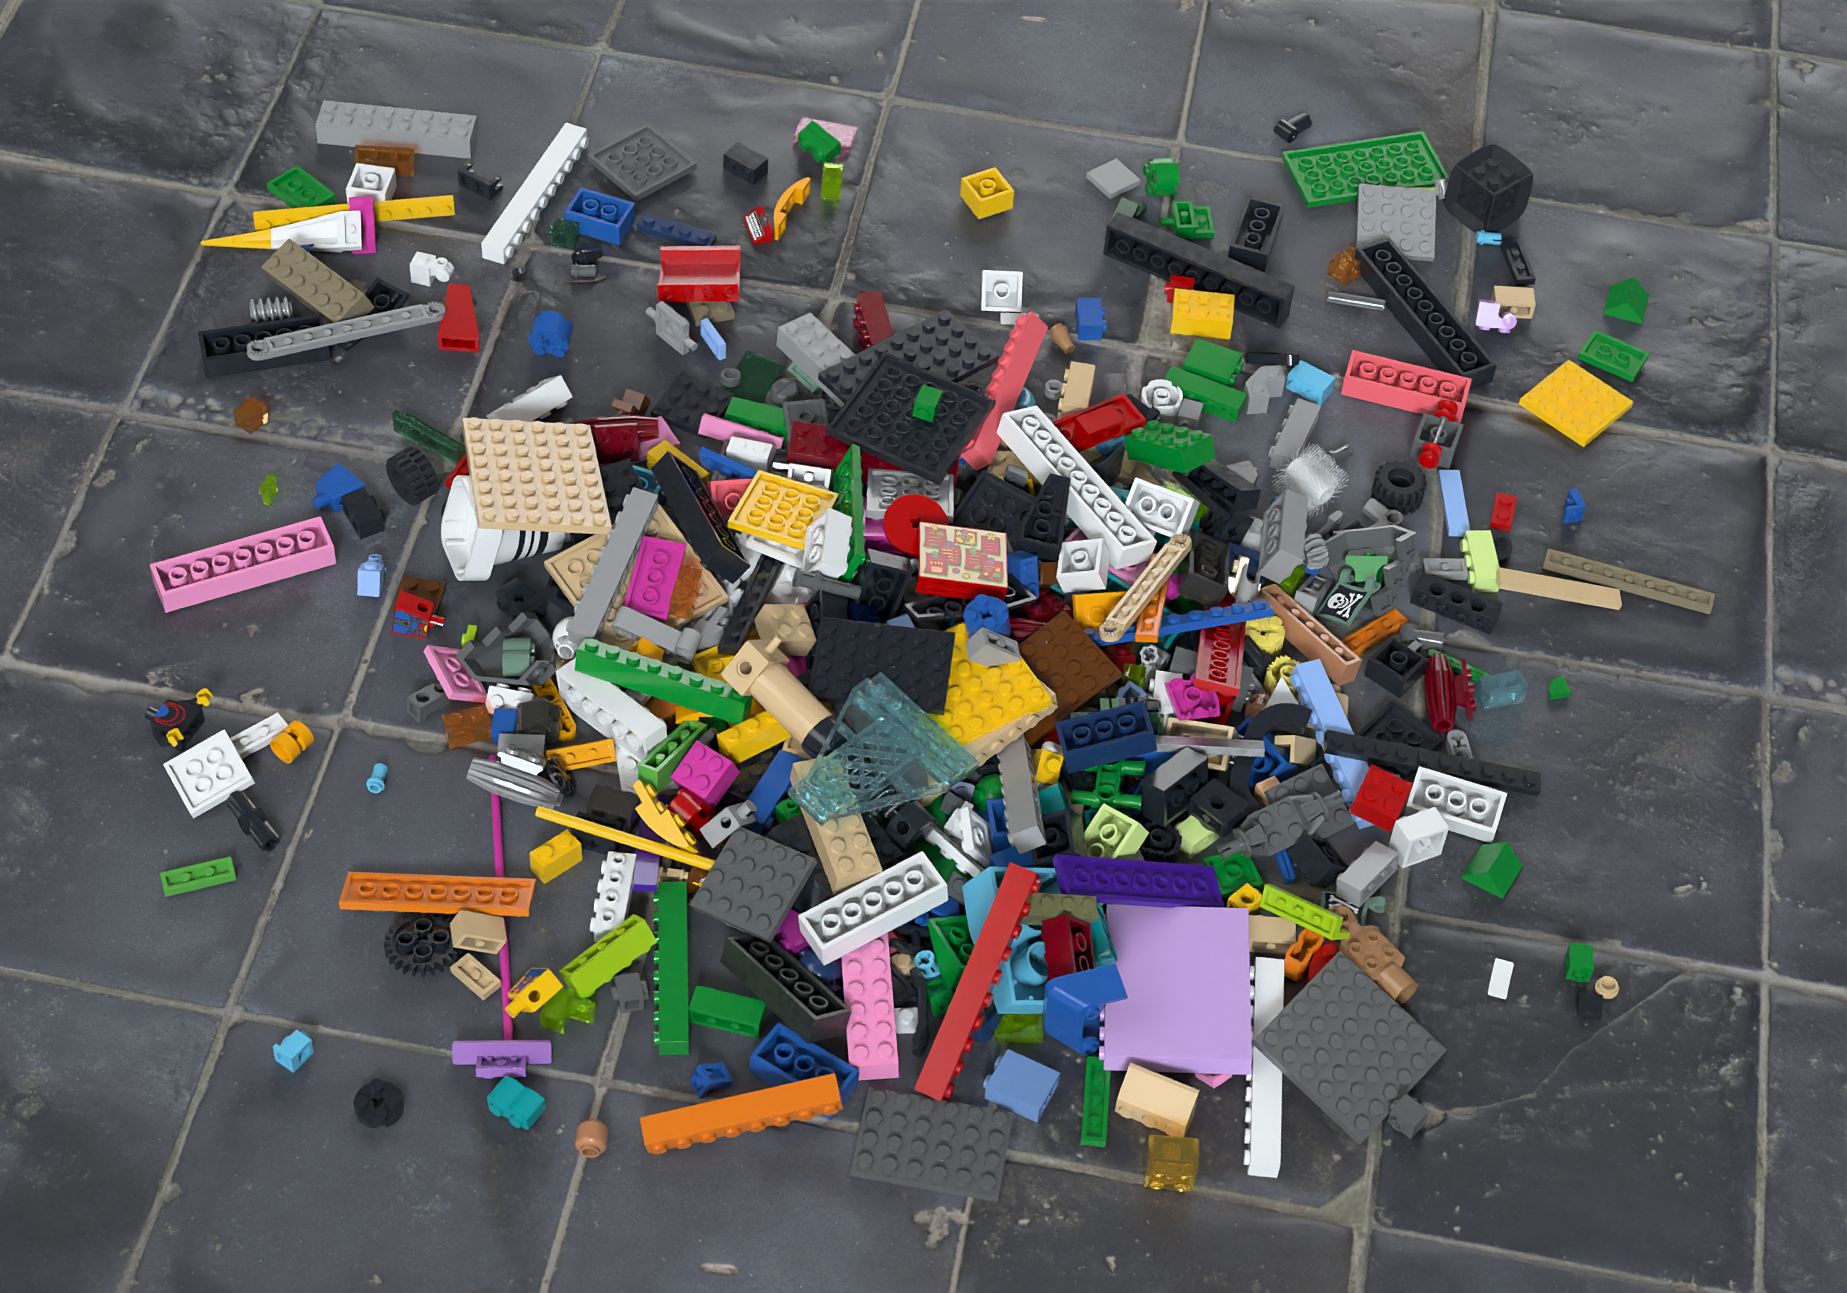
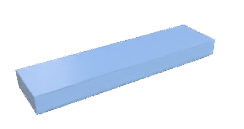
[1438,470,1470,537]

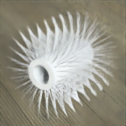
[1273,443,1349,519]

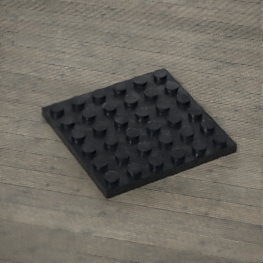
[826,351,996,485]

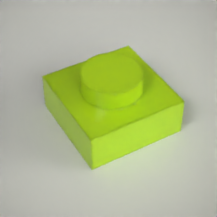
[462,625,478,647]

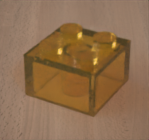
[1143,1135,1199,1191]

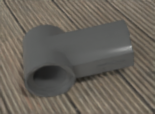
[1400,623,1444,651]

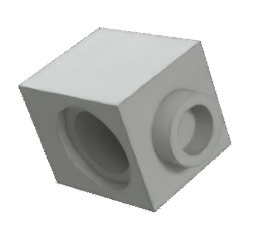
[1176,398,1204,431]

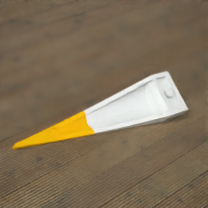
[201,211,362,253]

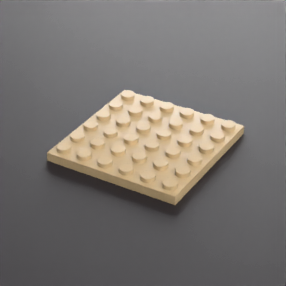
[544,503,729,651]

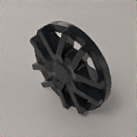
[546,757,577,797]

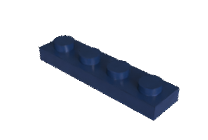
[636,212,717,246]

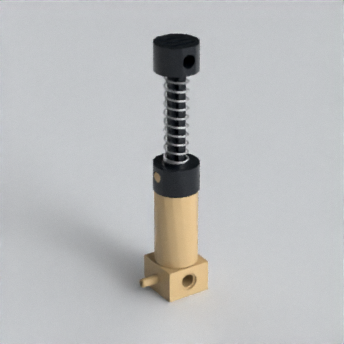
[720,635,937,852]

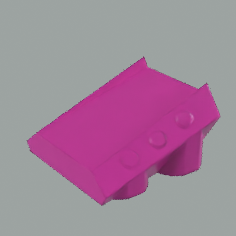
[1164,673,1220,721]

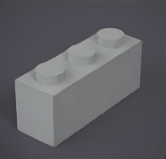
[1335,841,1399,907]

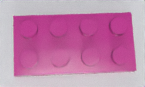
[624,536,686,623]

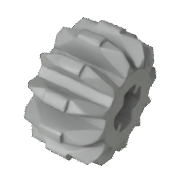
[1303,533,1329,570]

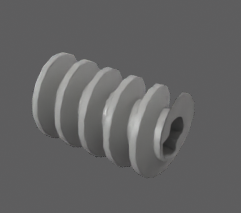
[250,297,293,323]

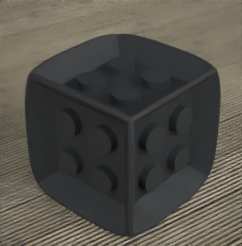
[1445,144,1533,233]

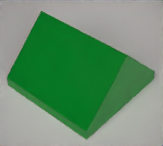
[1603,277,1649,324]
[1462,842,1523,899]

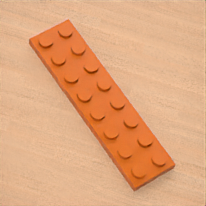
[339,872,536,917]

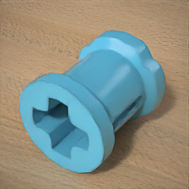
[914,950,941,980]

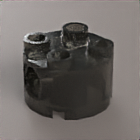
[515,696,562,746]

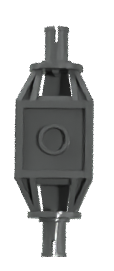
[1217,790,1345,860]

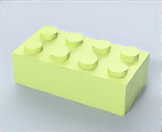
[1084,803,1149,906]

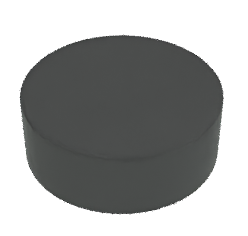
[720,368,741,387]

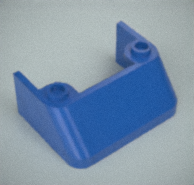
[1042,963,1128,1055]

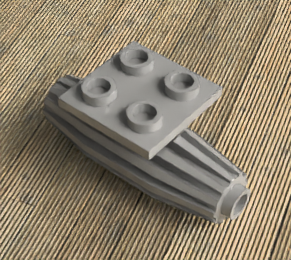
[466,743,564,810]

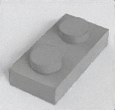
[1422,558,1468,580]

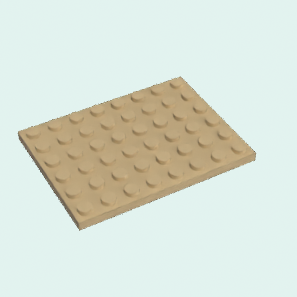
[462,417,612,534]

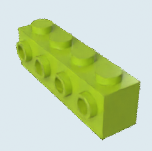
[559,914,657,1000]

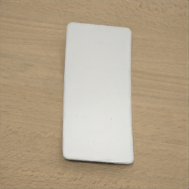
[1488,958,1514,999]

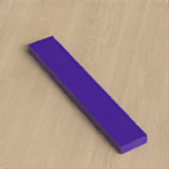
[633,794,666,892]

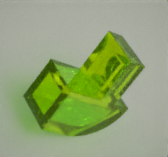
[820,162,844,202]
[540,988,596,1034]

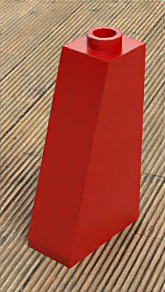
[438,284,480,353]

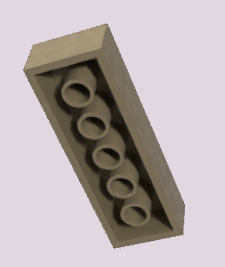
[261,238,374,324]

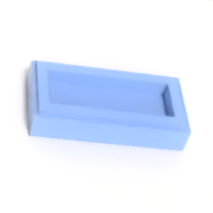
[700,318,726,360]

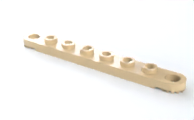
[1099,533,1192,642]

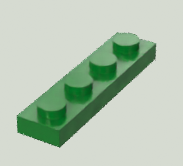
[1080,1056,1111,1147]

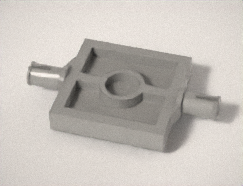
[646,301,698,355]

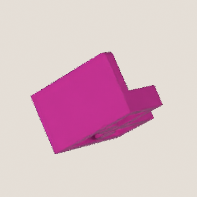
[349,196,376,254]

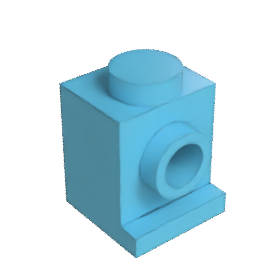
[273,1030,314,1073]

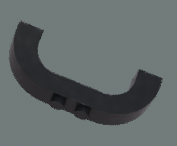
[1226,703,1312,830]

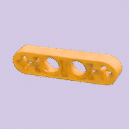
[531,677,577,742]

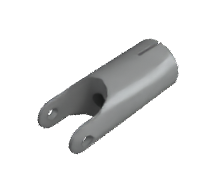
[1235,564,1261,604]

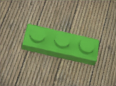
[160,856,236,897]

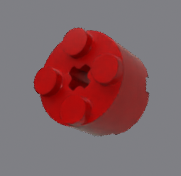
[666,788,715,840]

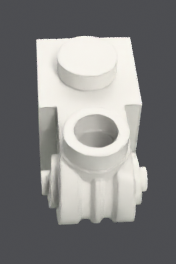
[410,251,454,286]

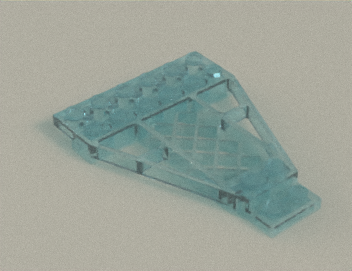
[788,672,979,826]

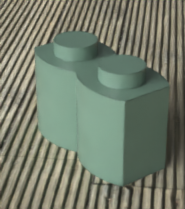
[502,638,536,676]

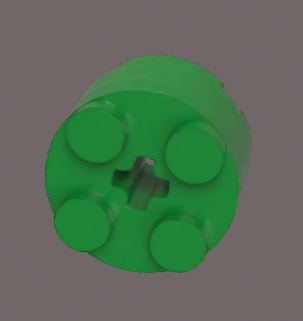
[1143,157,1180,197]

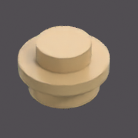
[1595,976,1619,999]

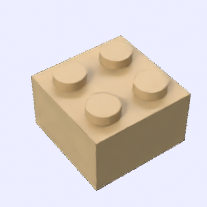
[754,604,817,656]

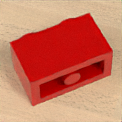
[1074,404,1125,449]

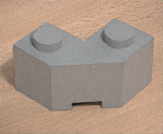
[1244,365,1285,414]

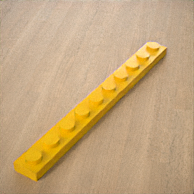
[253,195,455,232]

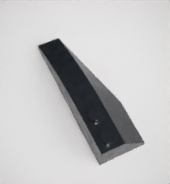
[904,573,1037,623]

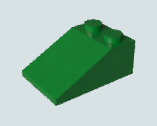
[927,915,974,989]

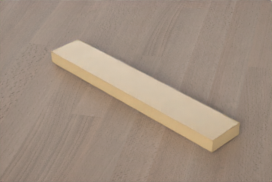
[1496,567,1622,610]

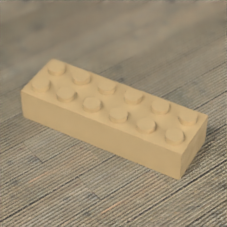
[790,754,882,895]

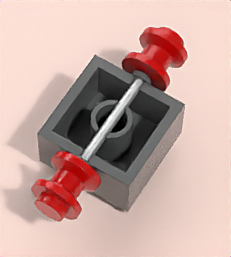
[1409,400,1464,469]

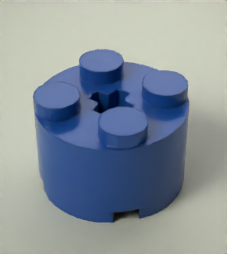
[528,311,574,358]
[963,594,1011,639]

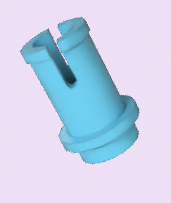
[1475,230,1501,246]
[367,763,388,793]

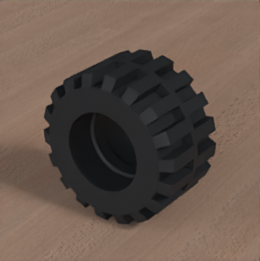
[386,446,439,506]
[1371,460,1427,515]

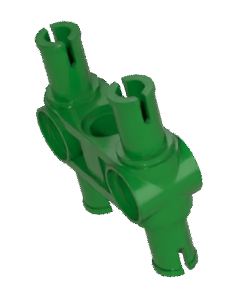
[1071,759,1145,811]

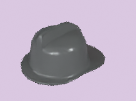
[766,378,810,408]

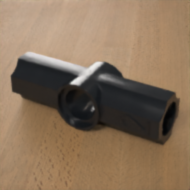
[226,791,280,852]

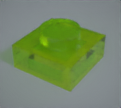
[259,474,278,505]

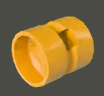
[270,720,314,763]

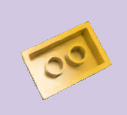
[1170,288,1234,340]

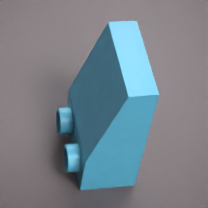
[962,867,1061,1014]

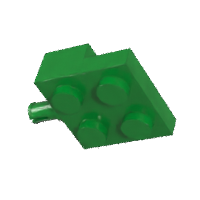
[1159,201,1215,239]

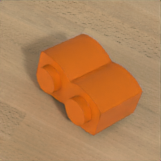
[1284,928,1324,982]

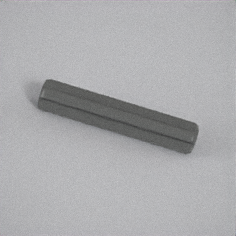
[1327,291,1386,311]

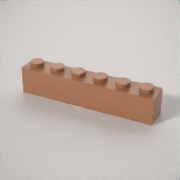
[1258,584,1362,686]

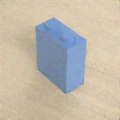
[983,1049,1060,1123]

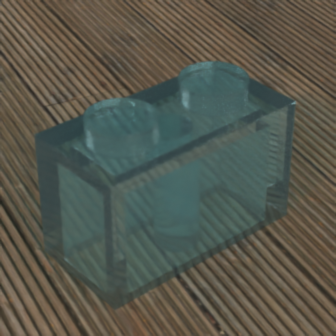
[1475,669,1529,711]

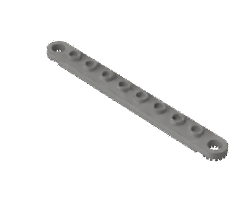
[247,302,445,361]

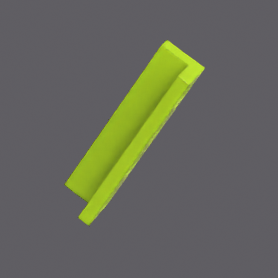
[1259,884,1350,940]

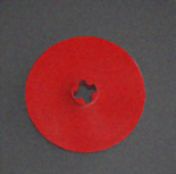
[883,494,949,556]

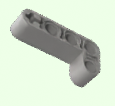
[610,606,702,664]

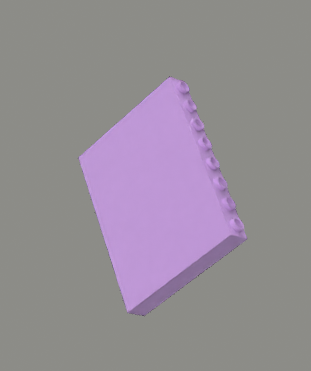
[1099,904,1252,1075]

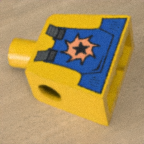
[505,968,563,1019]

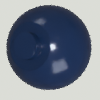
[798,947,842,995]

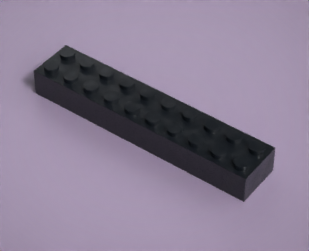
[1103,212,1295,328]
[1353,238,1497,390]

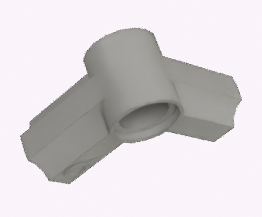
[1362,498,1403,528]
[1131,643,1171,691]

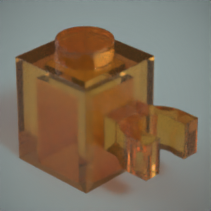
[1327,246,1361,286]

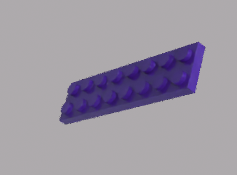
[1052,854,1225,908]

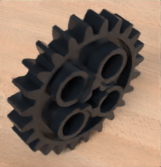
[384,912,462,977]

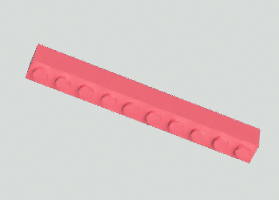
[961,311,1048,471]

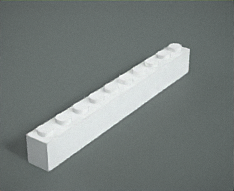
[481,123,589,264]
[1243,957,1284,1178]

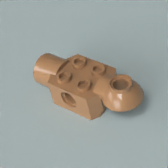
[1328,905,1418,1006]

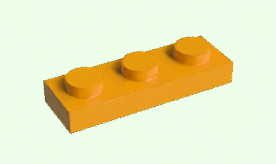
[544,738,616,771]

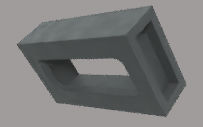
[1169,646,1256,712]

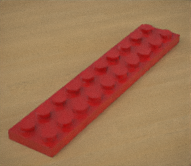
[1193,585,1246,697]

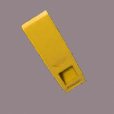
[632,780,699,854]

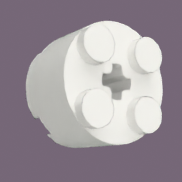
[1140,379,1183,425]

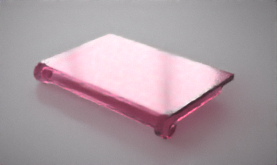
[793,117,858,153]

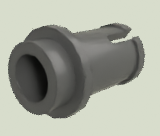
[571,263,596,278]

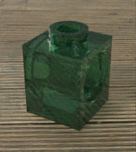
[548,218,580,250]

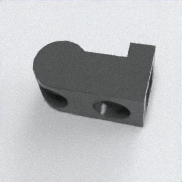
[407,682,451,724]

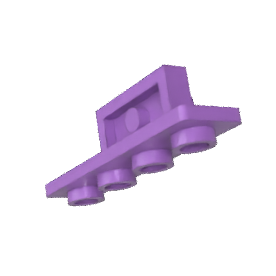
[452,1040,552,1079]

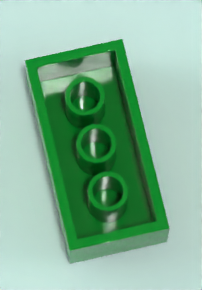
[1124,420,1216,474]

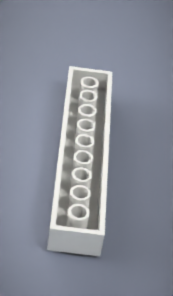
[997,405,1157,570]

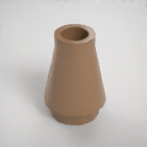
[1049,323,1075,354]

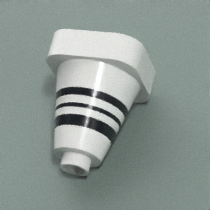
[441,475,571,581]

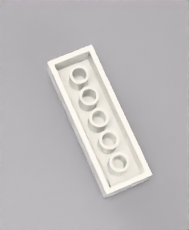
[556,658,667,763]
[798,851,948,965]

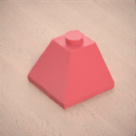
[707,478,753,516]

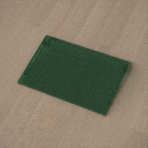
[723,350,784,404]

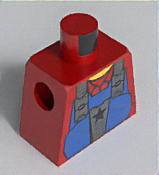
[391,591,445,638]

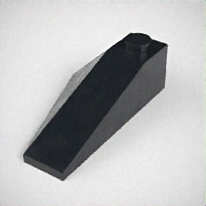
[335,277,410,351]
[1018,473,1071,562]

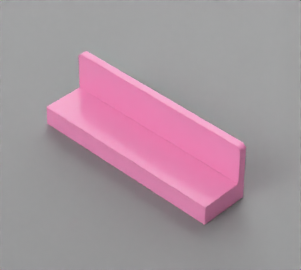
[698,413,784,449]

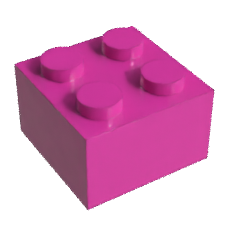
[670,741,740,808]

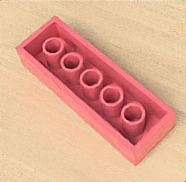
[1341,350,1472,423]

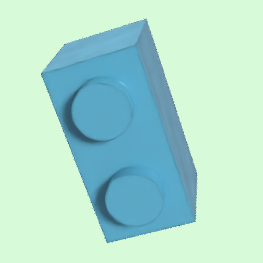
[1286,360,1336,406]

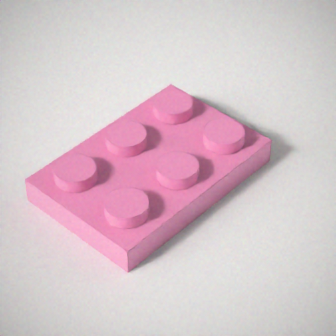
[423,645,487,703]

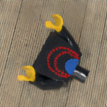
[145,688,213,752]

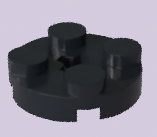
[353,1078,404,1128]

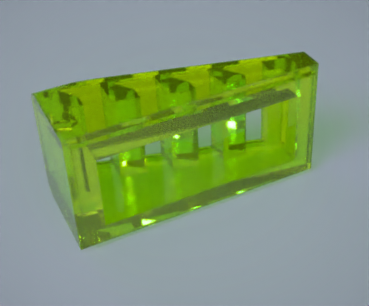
[1121,663,1146,688]

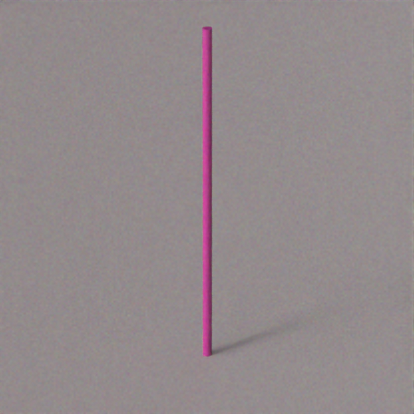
[489,754,514,1040]

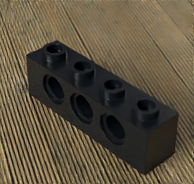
[1410,572,1503,634]

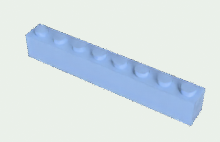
[1290,659,1374,829]

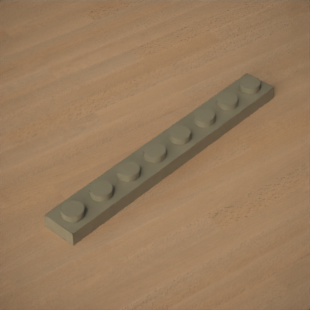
[1542,548,1715,614]

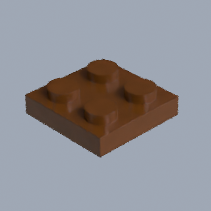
[392,576,446,615]

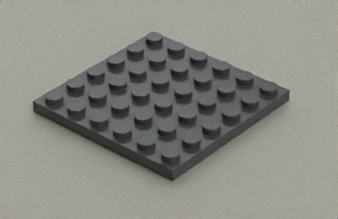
[1252,951,1447,1145]

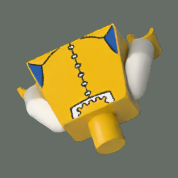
[1032,741,1063,791]

